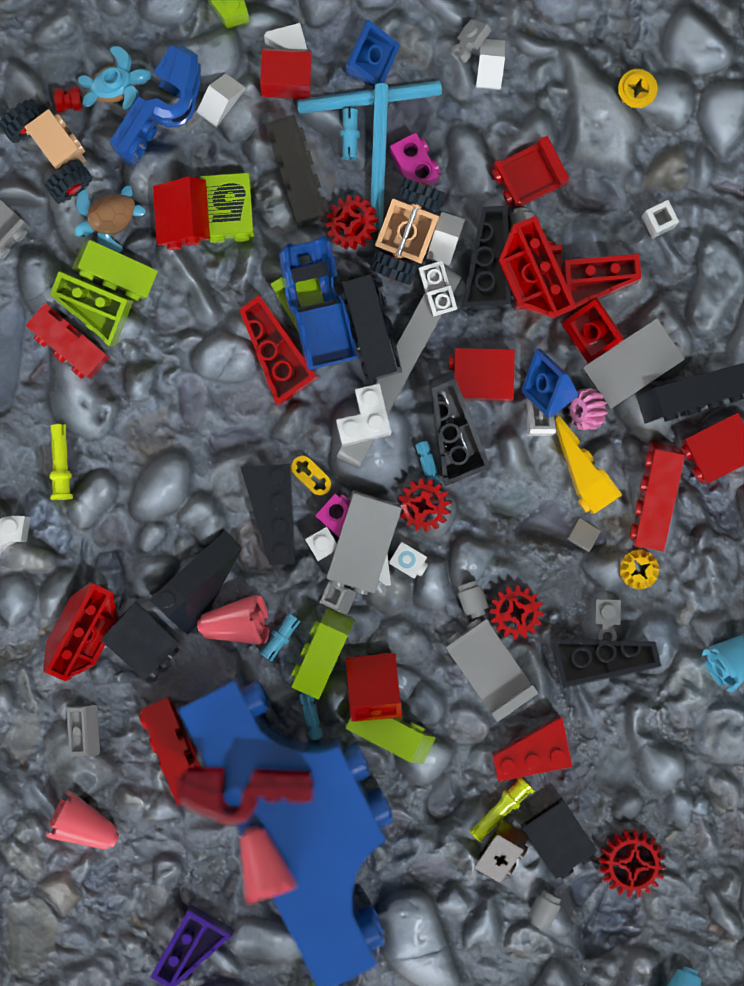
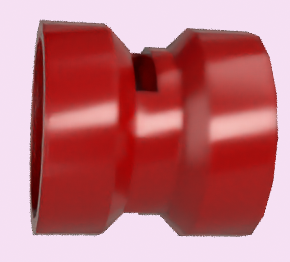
[54,86,83,113]

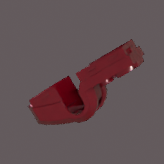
[177,767,314,825]

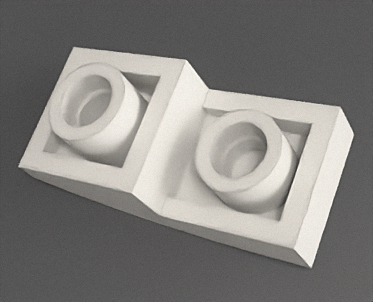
[418,260,457,317]

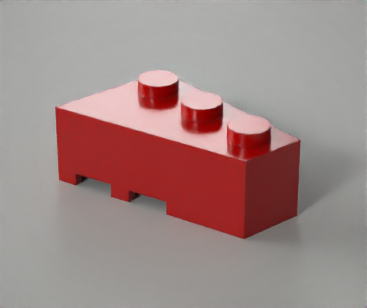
[491,715,573,782]

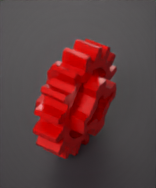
[325,195,379,250]
[398,478,452,532]
[489,585,544,640]

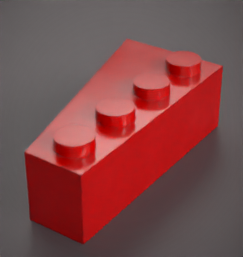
[239,295,320,406]
[629,441,685,552]
[139,696,201,806]

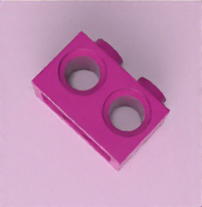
[390,133,441,185]
[316,494,350,537]

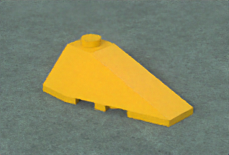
[554,416,622,514]

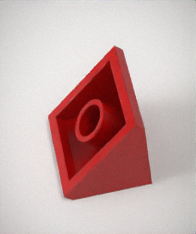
[260,49,312,99]
[561,298,625,364]

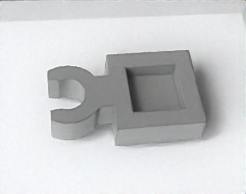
[450,19,491,63]
[594,599,621,641]

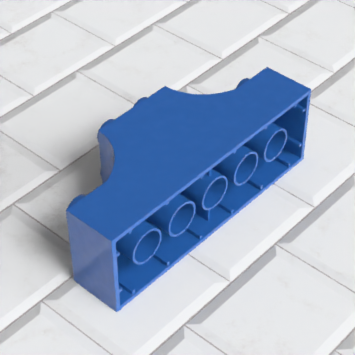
[179,675,394,986]

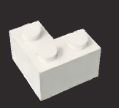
[336,384,391,447]

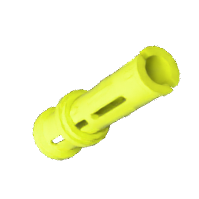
[49,424,73,500]
[470,777,535,842]

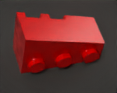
[562,254,641,314]
[25,303,110,380]

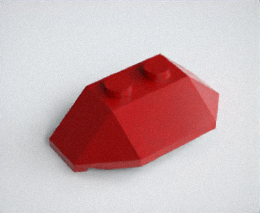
[498,216,577,318]
[43,582,118,682]

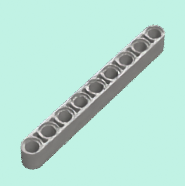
[337,268,462,469]

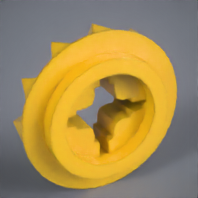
[618,69,658,109]
[620,550,660,589]

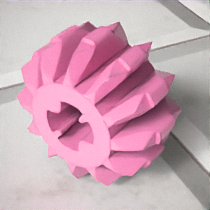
[567,388,608,430]

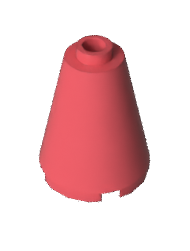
[197,595,269,645]
[46,790,119,850]
[240,826,298,905]

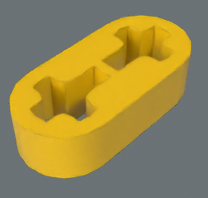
[291,456,331,496]

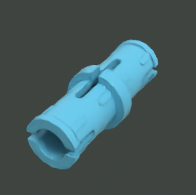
[340,108,360,160]
[259,612,301,662]

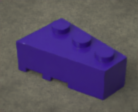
[150,905,234,986]

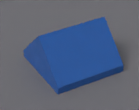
[346,20,401,87]
[521,349,579,417]

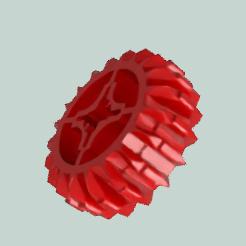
[598,829,666,898]

